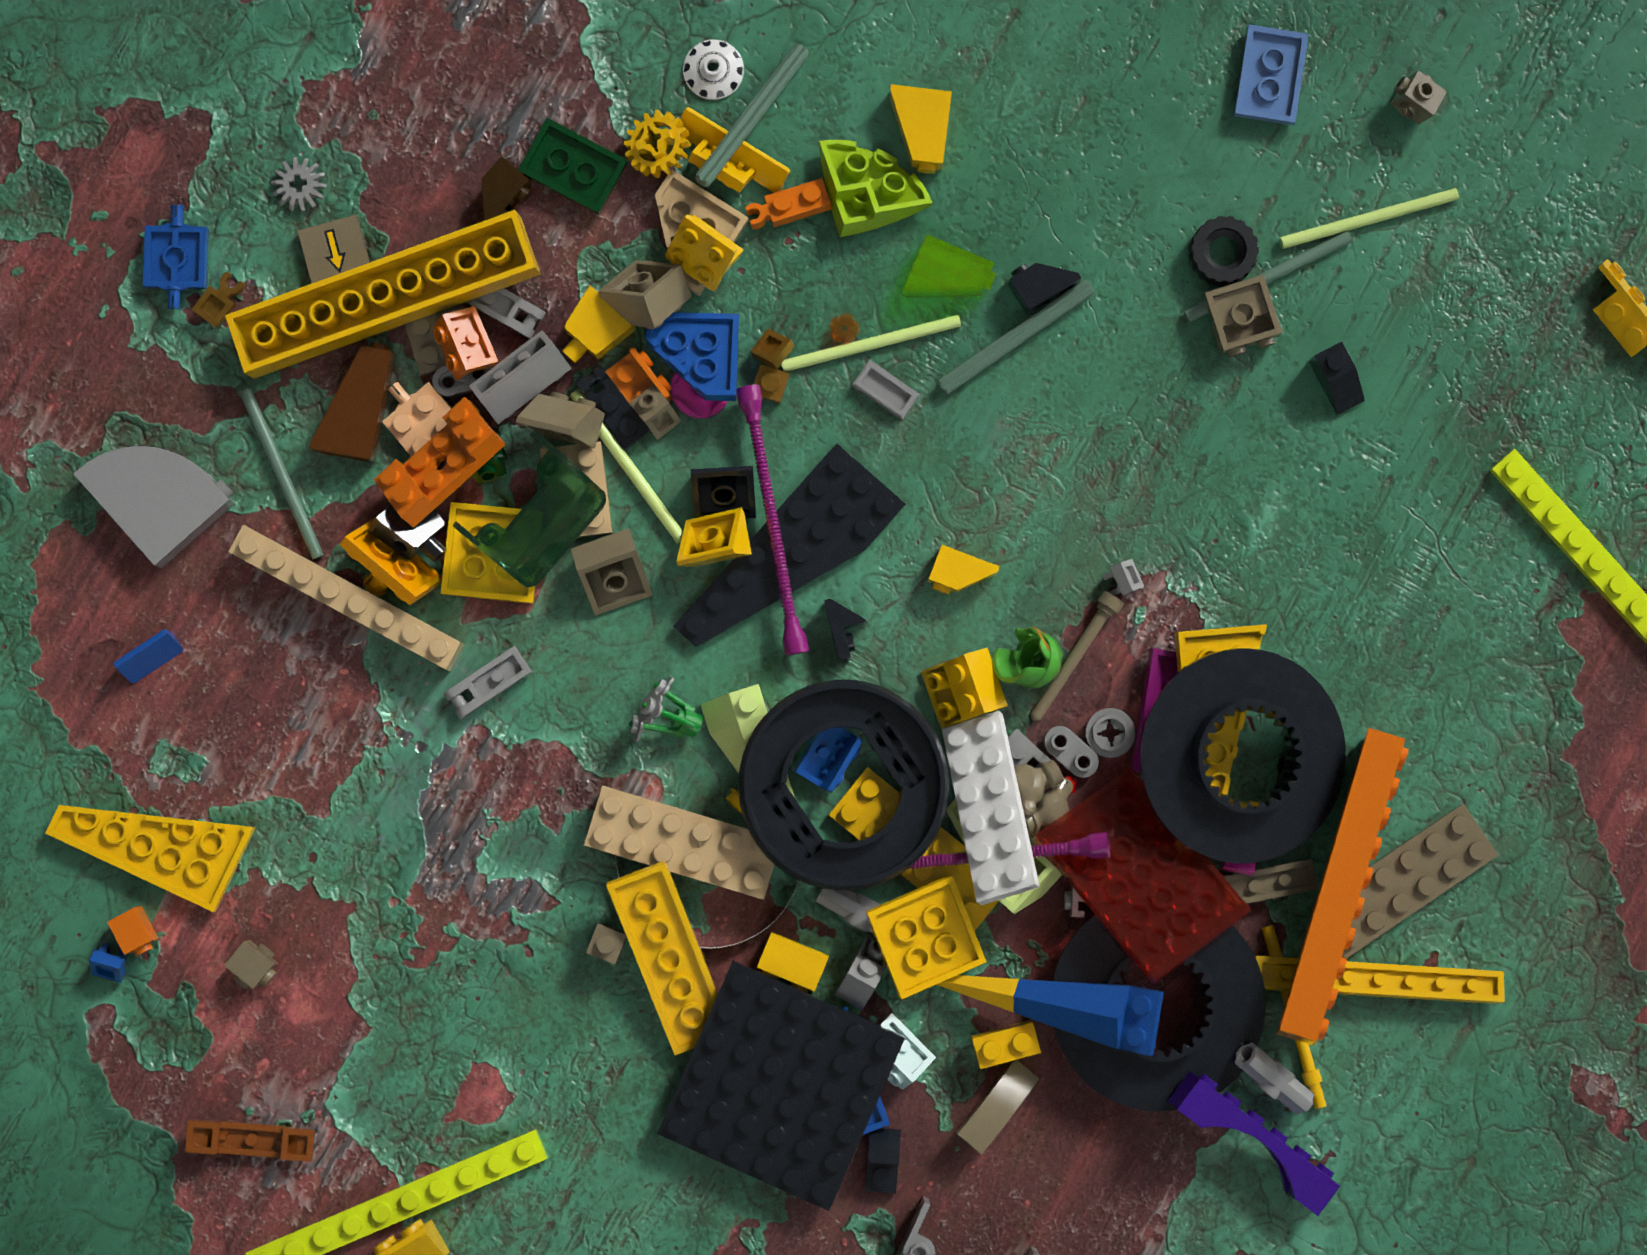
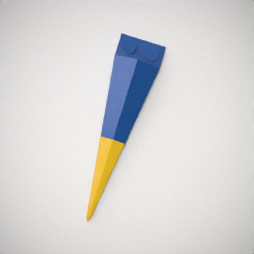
[936,975,1164,1056]

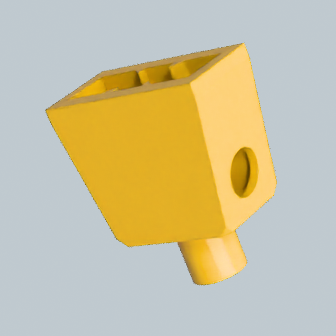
[562,285,636,364]

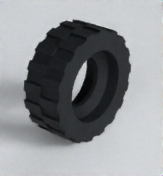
[1189,216,1259,287]

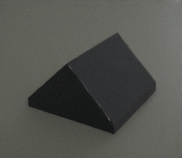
[691,466,756,519]

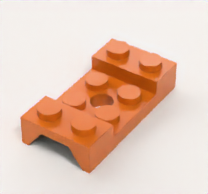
[373,397,506,528]

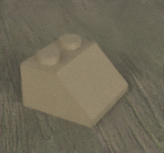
[598,260,692,329]
[516,392,605,449]
[571,528,653,616]

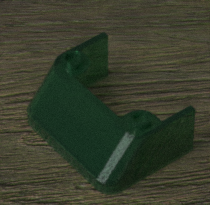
[452,431,606,587]

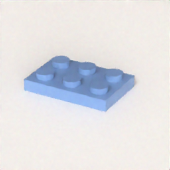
[1234,24,1309,126]

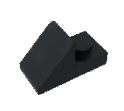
[824,599,868,662]
[865,1128,901,1194]

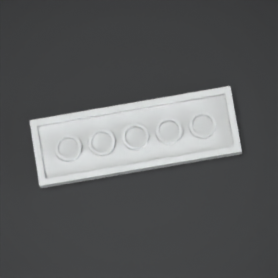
[942,710,1040,905]

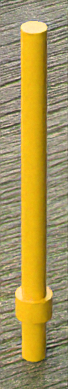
[1262,925,1327,1109]

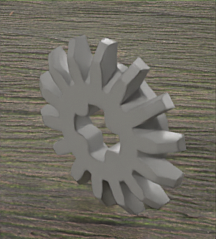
[271,157,327,212]

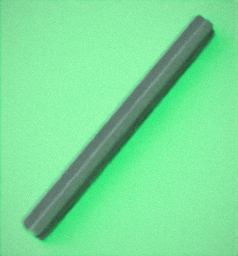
[695,44,809,187]
[938,280,1094,394]

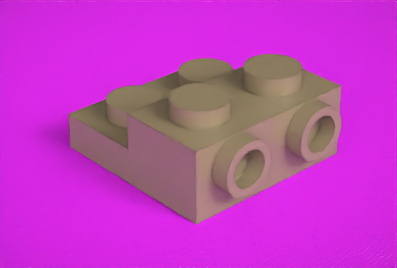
[1204,275,1282,358]

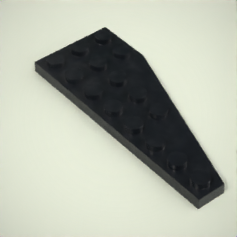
[673,443,906,648]

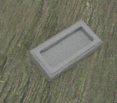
[852,360,920,420]

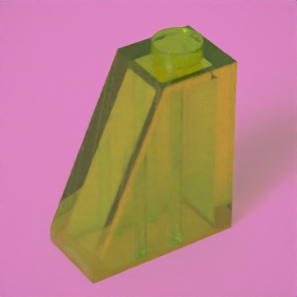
[902,234,997,298]

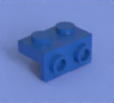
[791,728,863,793]

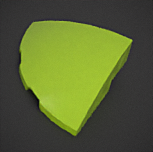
[818,140,932,237]

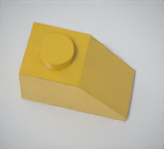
[927,545,1000,595]

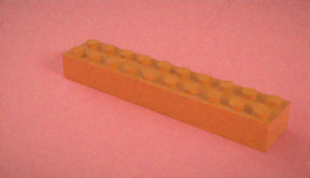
[1276,728,1409,1045]

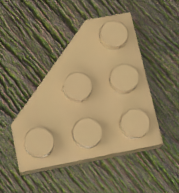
[655,169,749,297]

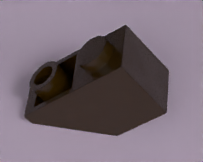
[481,156,532,221]

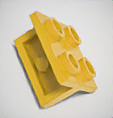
[665,214,743,291]

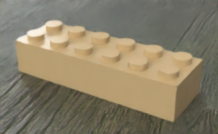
[584,785,775,900]

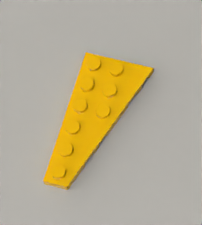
[45,805,256,912]

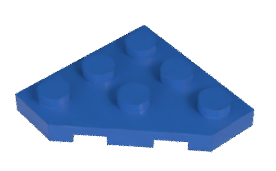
[646,312,739,401]

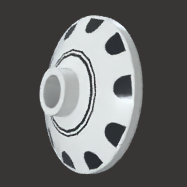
[683,40,744,100]

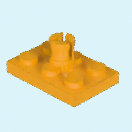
[340,518,442,605]

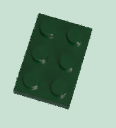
[518,118,628,215]

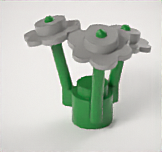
[629,675,703,742]

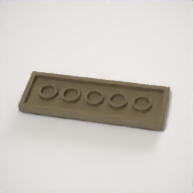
[1308,804,1499,959]

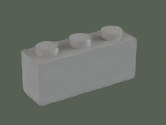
[469,330,571,424]

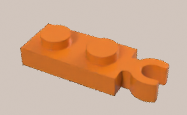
[745,178,832,230]

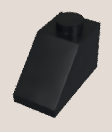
[1008,263,1081,315]
[1308,341,1365,415]

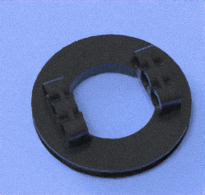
[738,680,949,890]

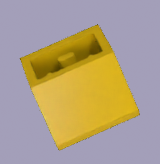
[921,647,1008,729]
[372,1219,450,1255]

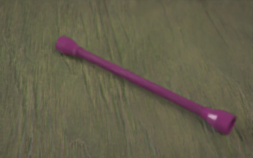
[736,384,809,656]
[908,832,1110,870]

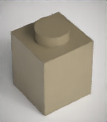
[586,922,628,964]

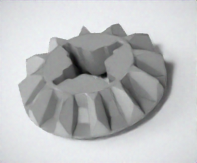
[1085,708,1135,758]

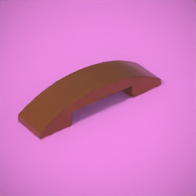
[185,1120,315,1162]

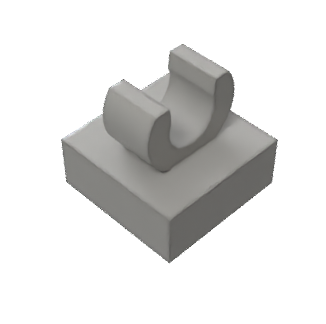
[1103,559,1144,595]

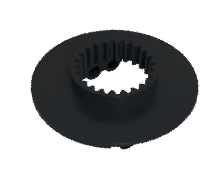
[1141,648,1346,863]
[1052,895,1266,1112]

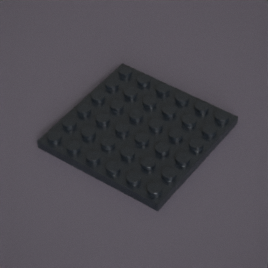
[657,960,905,1211]

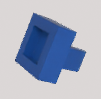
[89,943,127,983]

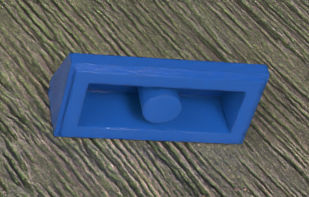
[113,629,183,683]

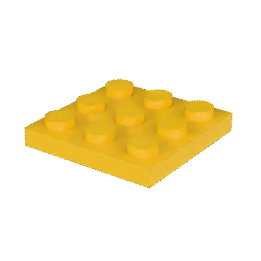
[440,502,544,604]
[865,875,986,1000]

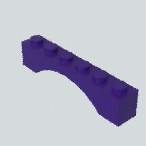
[1167,1072,1340,1216]

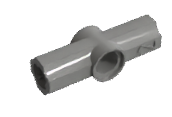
[816,888,881,933]
[1234,1042,1314,1115]

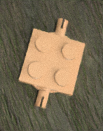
[382,382,452,456]

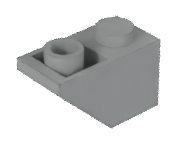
[835,933,886,1010]

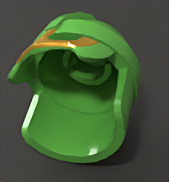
[993,627,1063,689]

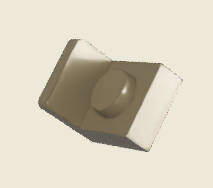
[630,385,682,440]

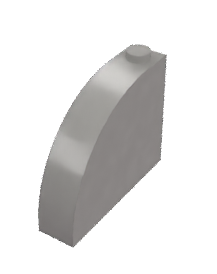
[73,446,235,568]

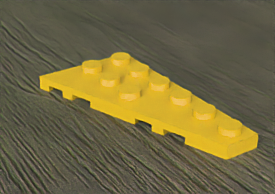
[1175,624,1267,795]

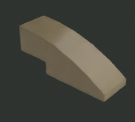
[956,1060,1039,1155]

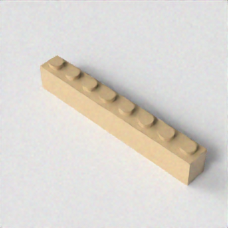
[228,525,465,672]

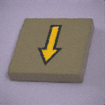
[297,215,370,284]

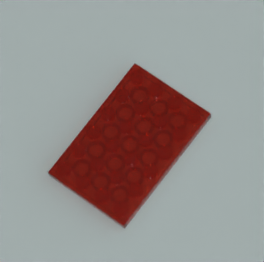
[1033,768,1251,984]

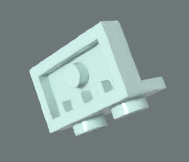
[880,1013,936,1090]

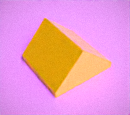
[676,507,752,567]

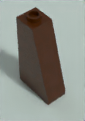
[309,343,396,463]

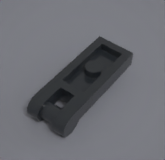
[574,363,650,450]

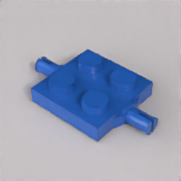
[143,204,209,310]

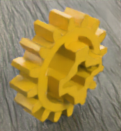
[624,110,691,178]

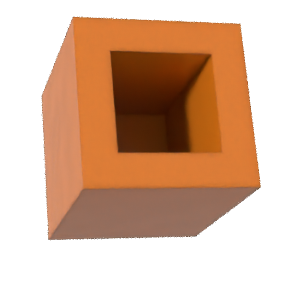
[107,906,159,957]

